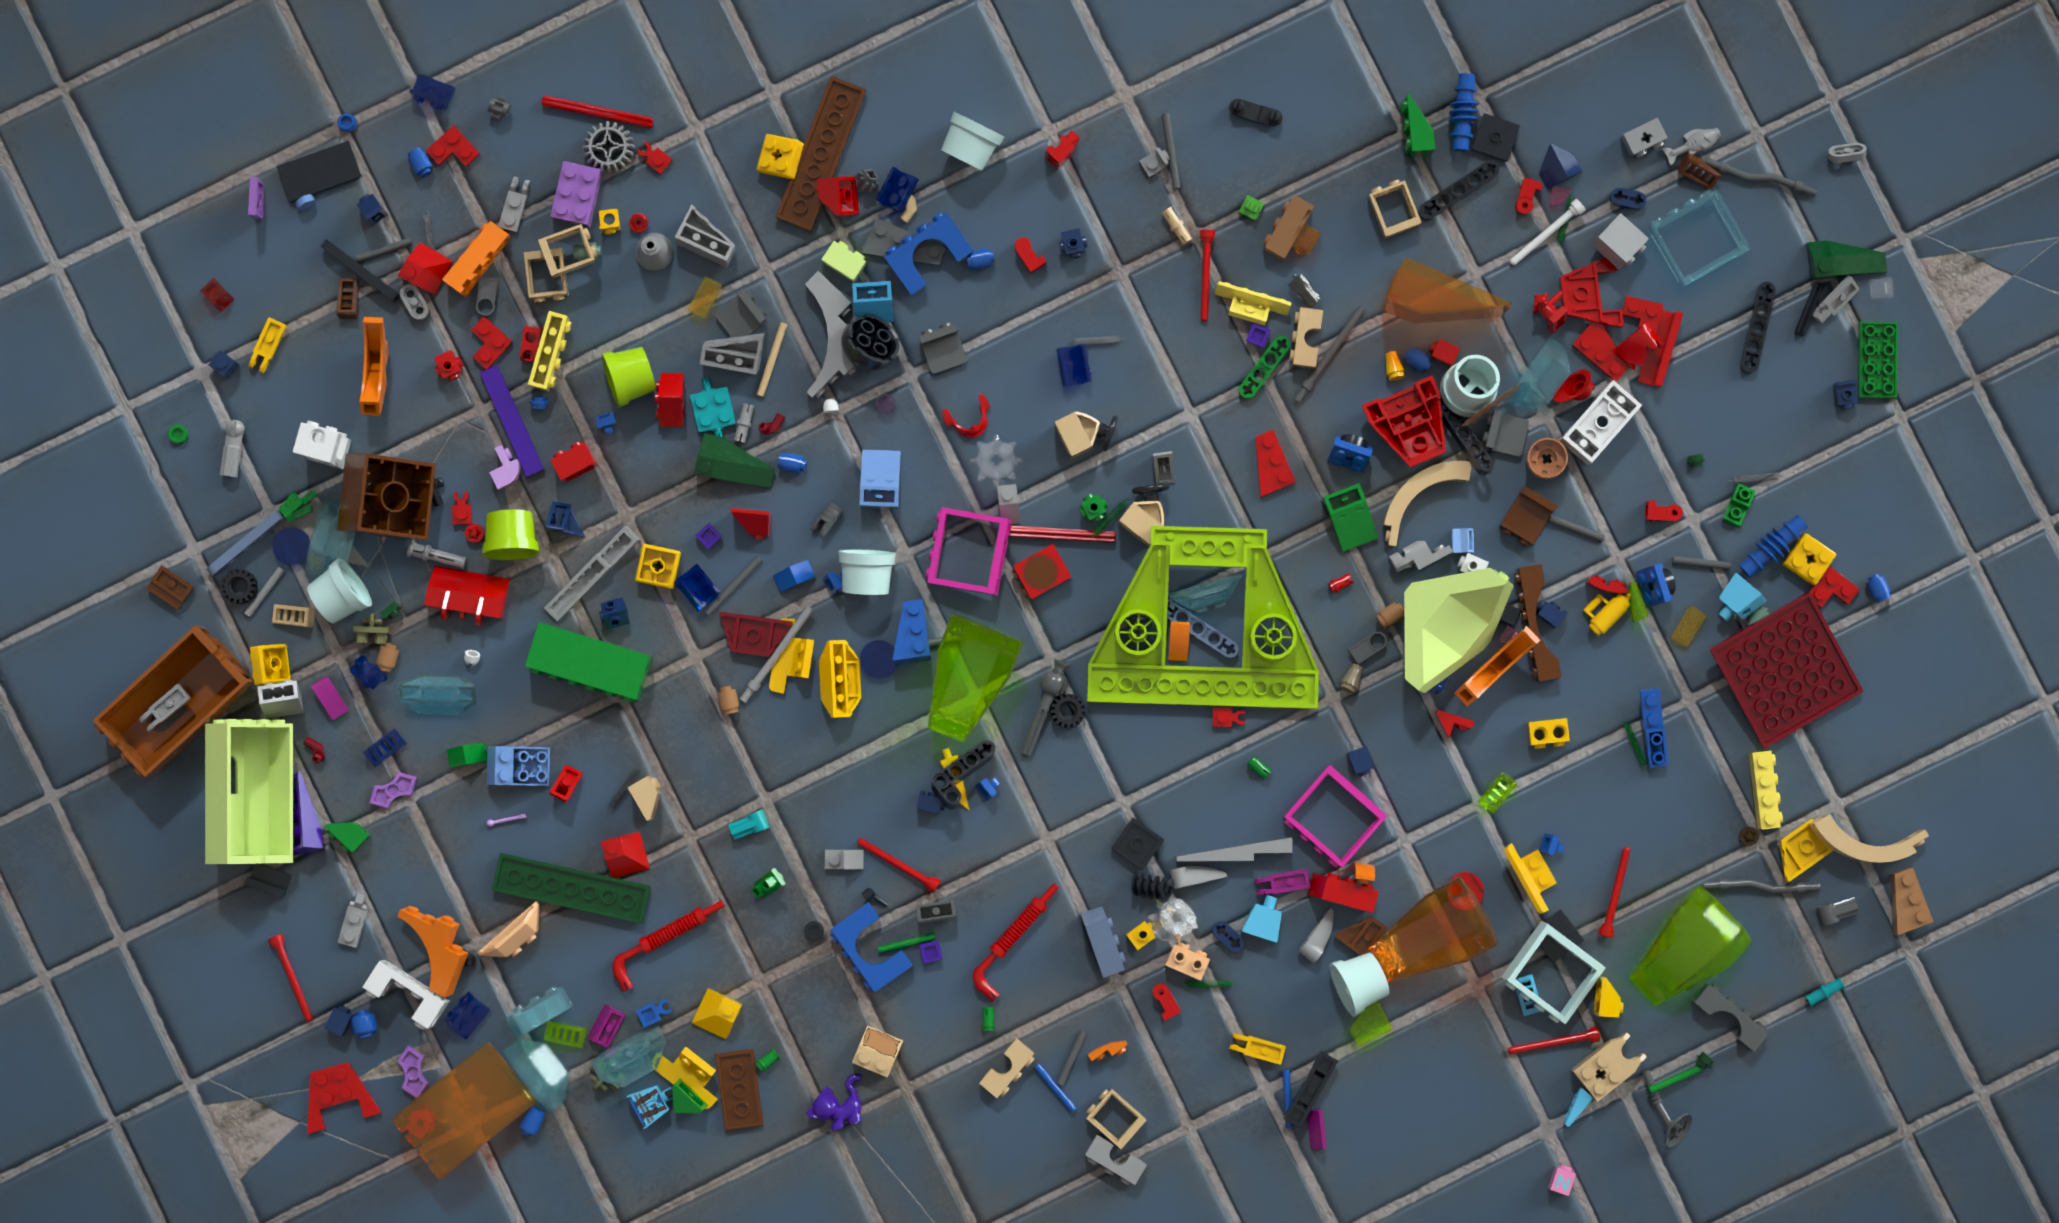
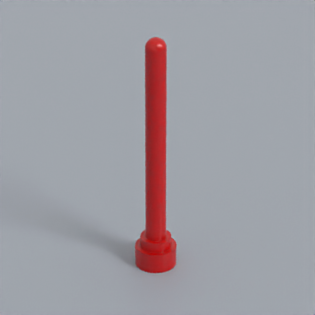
[1200,229,1215,322]
[857,838,941,893]
[1598,847,1630,938]
[268,933,313,1022]
[1508,1026,1601,1054]

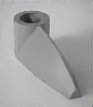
[1169,866,1227,889]
[1298,908,1334,963]

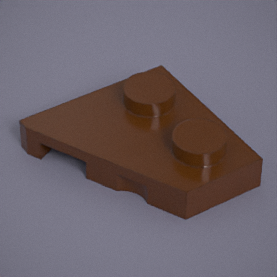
[1334,916,1387,956]

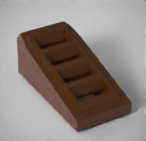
[1678,152,1721,190]
[336,278,359,319]

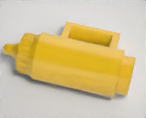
[1583,593,1631,636]

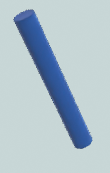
[1034,1063,1077,1113]
[1282,1070,1293,1128]

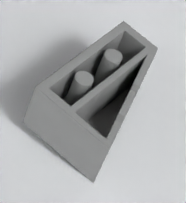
[700,333,765,374]

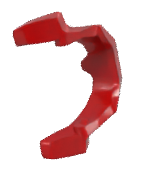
[942,393,990,438]

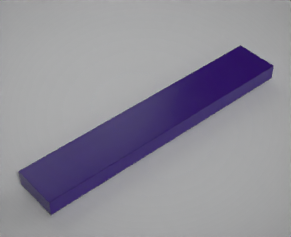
[480,365,545,477]

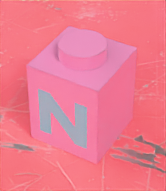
[1548,1164,1576,1196]

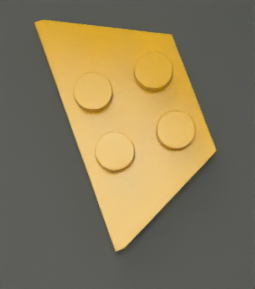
[1779,819,1833,882]

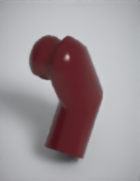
[758,413,785,435]
[303,737,325,764]

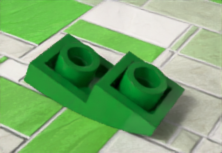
[1721,483,1756,528]

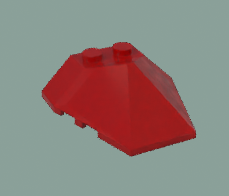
[1362,376,1446,468]

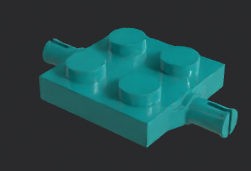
[690,377,736,437]

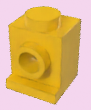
[1126,921,1157,950]

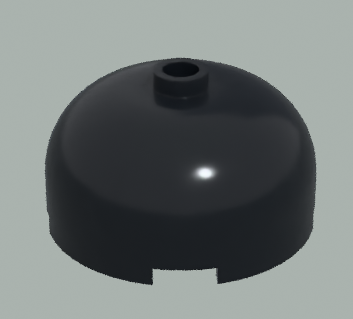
[841,314,899,371]

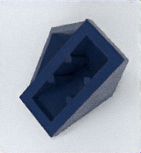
[1539,143,1582,189]
[545,501,585,537]

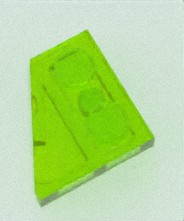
[1350,1001,1393,1047]

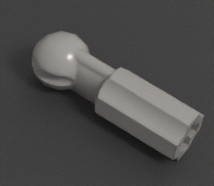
[220,420,245,478]

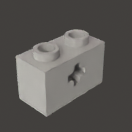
[1621,117,1668,158]

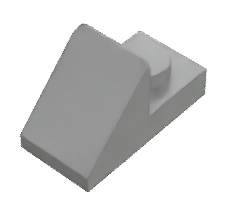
[825,850,864,869]

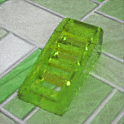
[1628,581,1648,622]
[1478,770,1517,814]
[544,1021,587,1048]

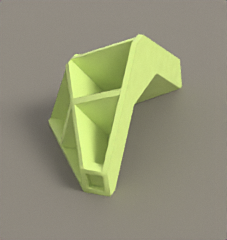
[1404,568,1514,693]

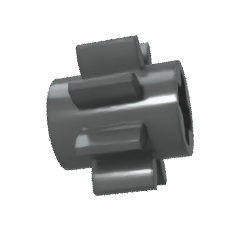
[488,95,511,120]
[854,169,879,193]

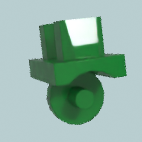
[751,868,786,899]

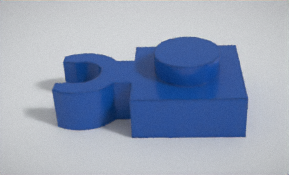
[636,999,673,1028]

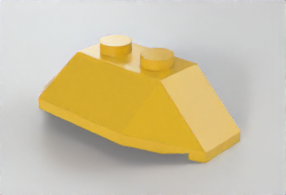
[819,640,862,718]

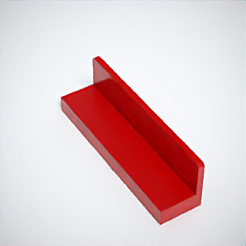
[1638,310,1683,388]

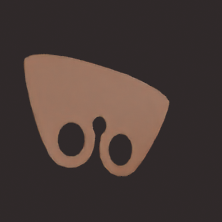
[1461,383,1521,426]

